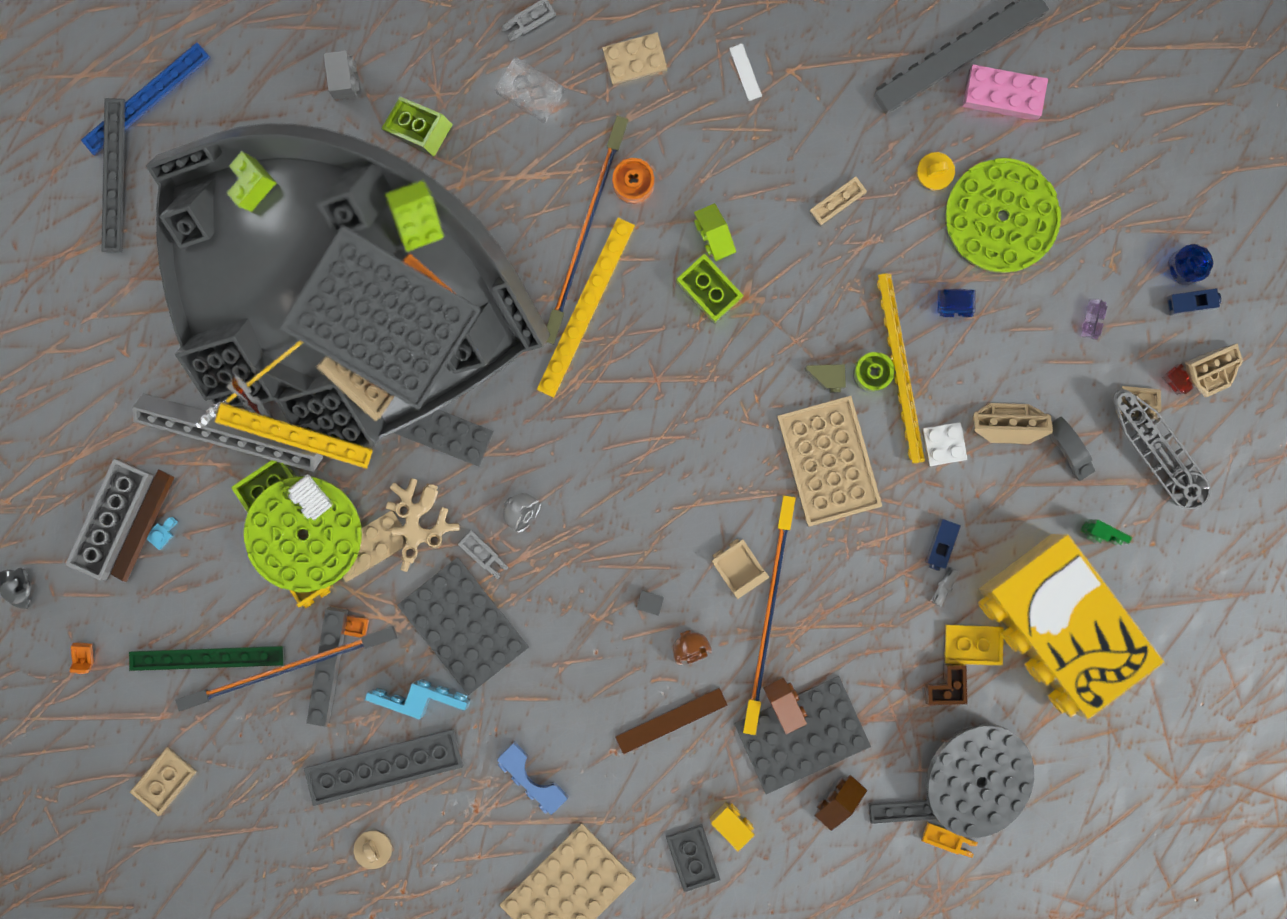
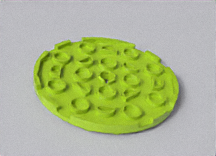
[945,158,1061,273]
[244,476,362,592]

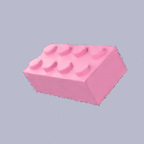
[962,65,1048,121]

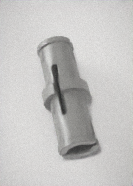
[930,567,960,607]

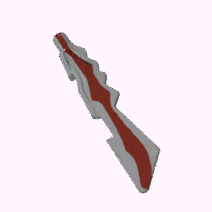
[227,376,273,418]

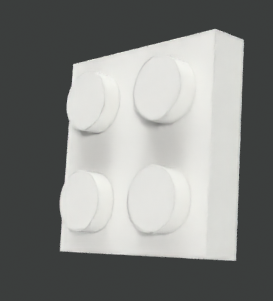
[922,422,968,466]

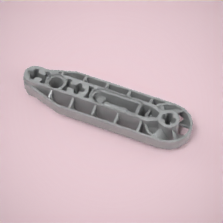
[1113,389,1211,510]

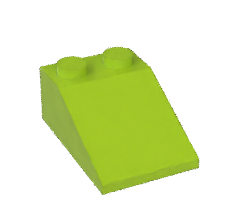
[381,96,453,157]

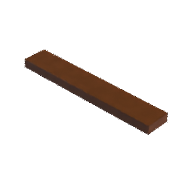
[110,469,175,582]
[615,687,728,754]

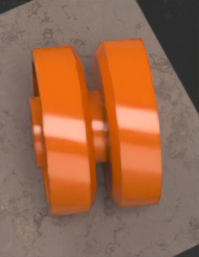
[612,158,655,204]

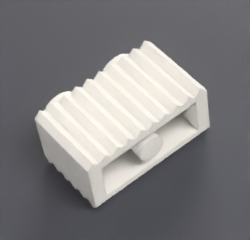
[288,474,333,520]

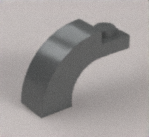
[1049,417,1095,481]

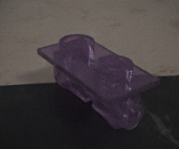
[1081,299,1108,340]

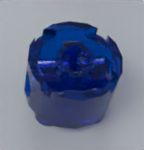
[1169,244,1214,285]
[937,289,976,317]

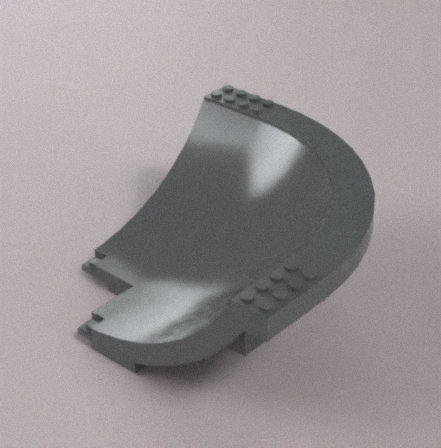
[146,124,550,448]

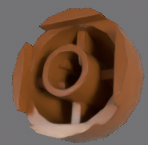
[673,630,712,665]

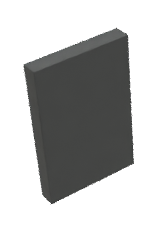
[666,824,720,892]

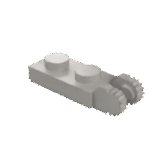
[502,0,556,41]
[458,530,509,579]

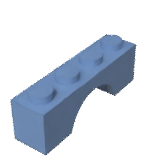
[497,741,569,815]

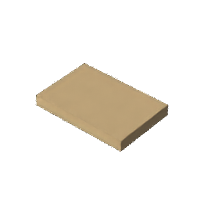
[130,747,197,817]

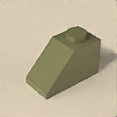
[805,364,846,393]

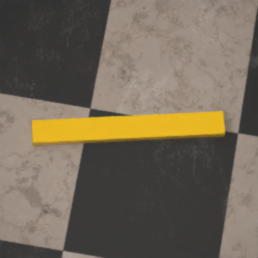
[215,402,373,469]

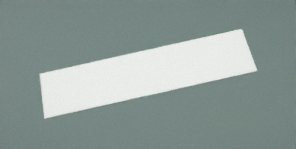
[729,43,762,101]

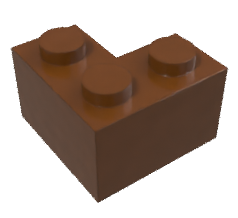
[925,664,968,705]
[814,775,867,831]

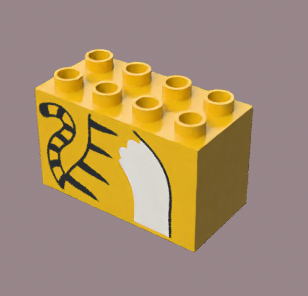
[977,534,1164,720]

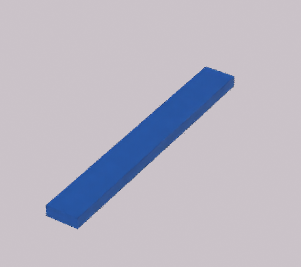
[81,42,210,156]

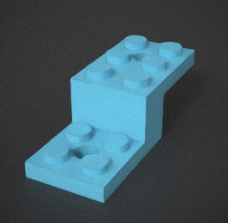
[365,679,471,720]

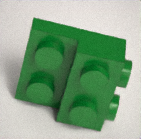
[1080,519,1132,546]

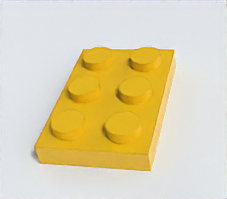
[944,625,1004,665]

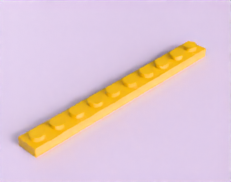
[536,218,635,398]
[877,273,925,464]

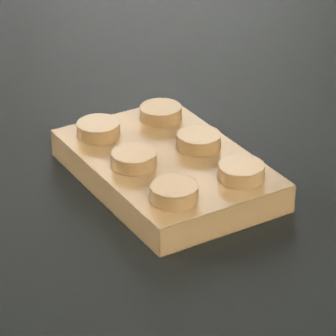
[602,33,667,85]

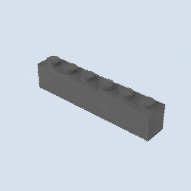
[306,606,349,727]

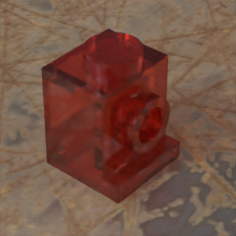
[1162,364,1194,395]

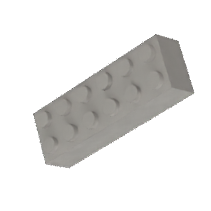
[65,459,154,581]

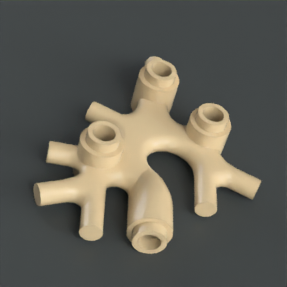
[386,478,459,572]

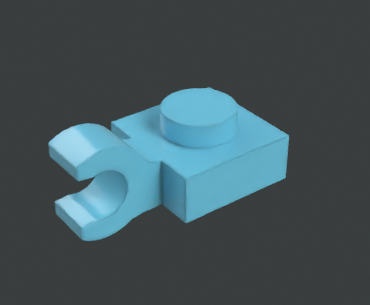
[147,517,178,550]

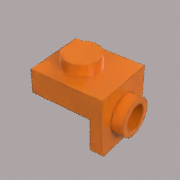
[69,643,94,674]

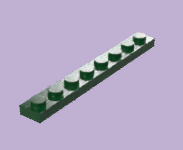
[129,646,285,671]

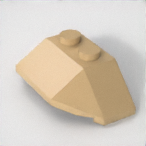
[1185,343,1243,397]
[973,403,1053,444]

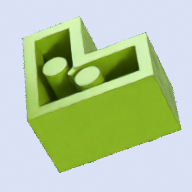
[227,152,276,212]
[693,203,736,261]

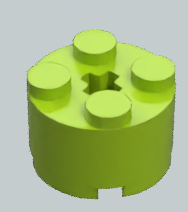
[853,352,894,392]

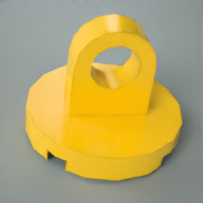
[916,152,955,191]

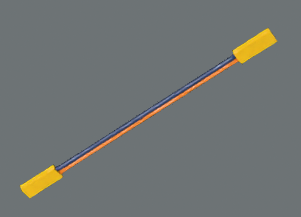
[743,495,796,735]

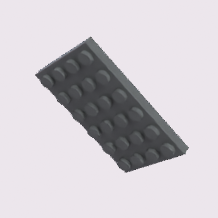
[397,557,529,695]
[734,676,871,794]

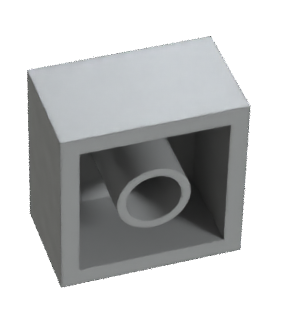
[324,50,359,100]

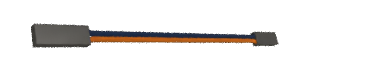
[175,626,397,711]

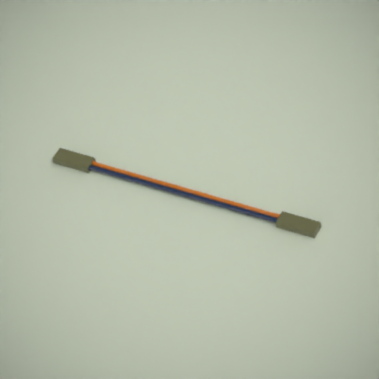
[546,115,629,345]

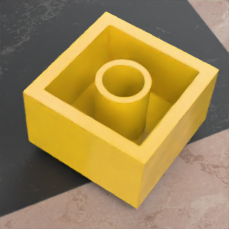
[710,802,755,851]

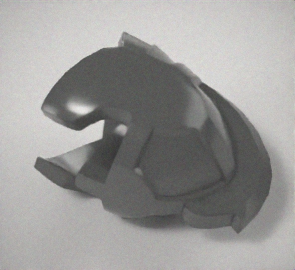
[0,567,31,609]

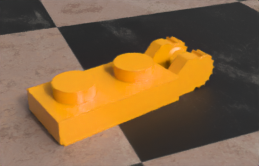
[921,822,978,858]

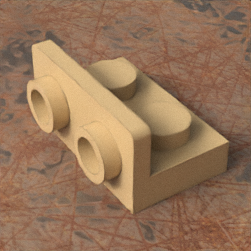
[1120,386,1161,419]

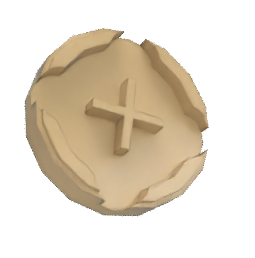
[353,830,393,869]

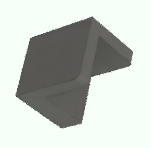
[637,590,664,616]

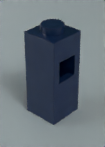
[1167,288,1222,316]
[925,519,961,571]

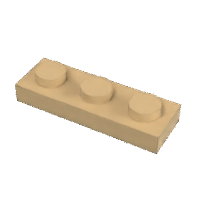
[810,177,867,226]

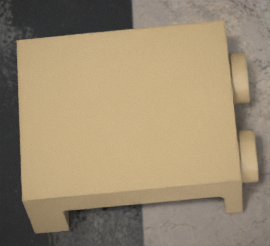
[711,538,770,599]

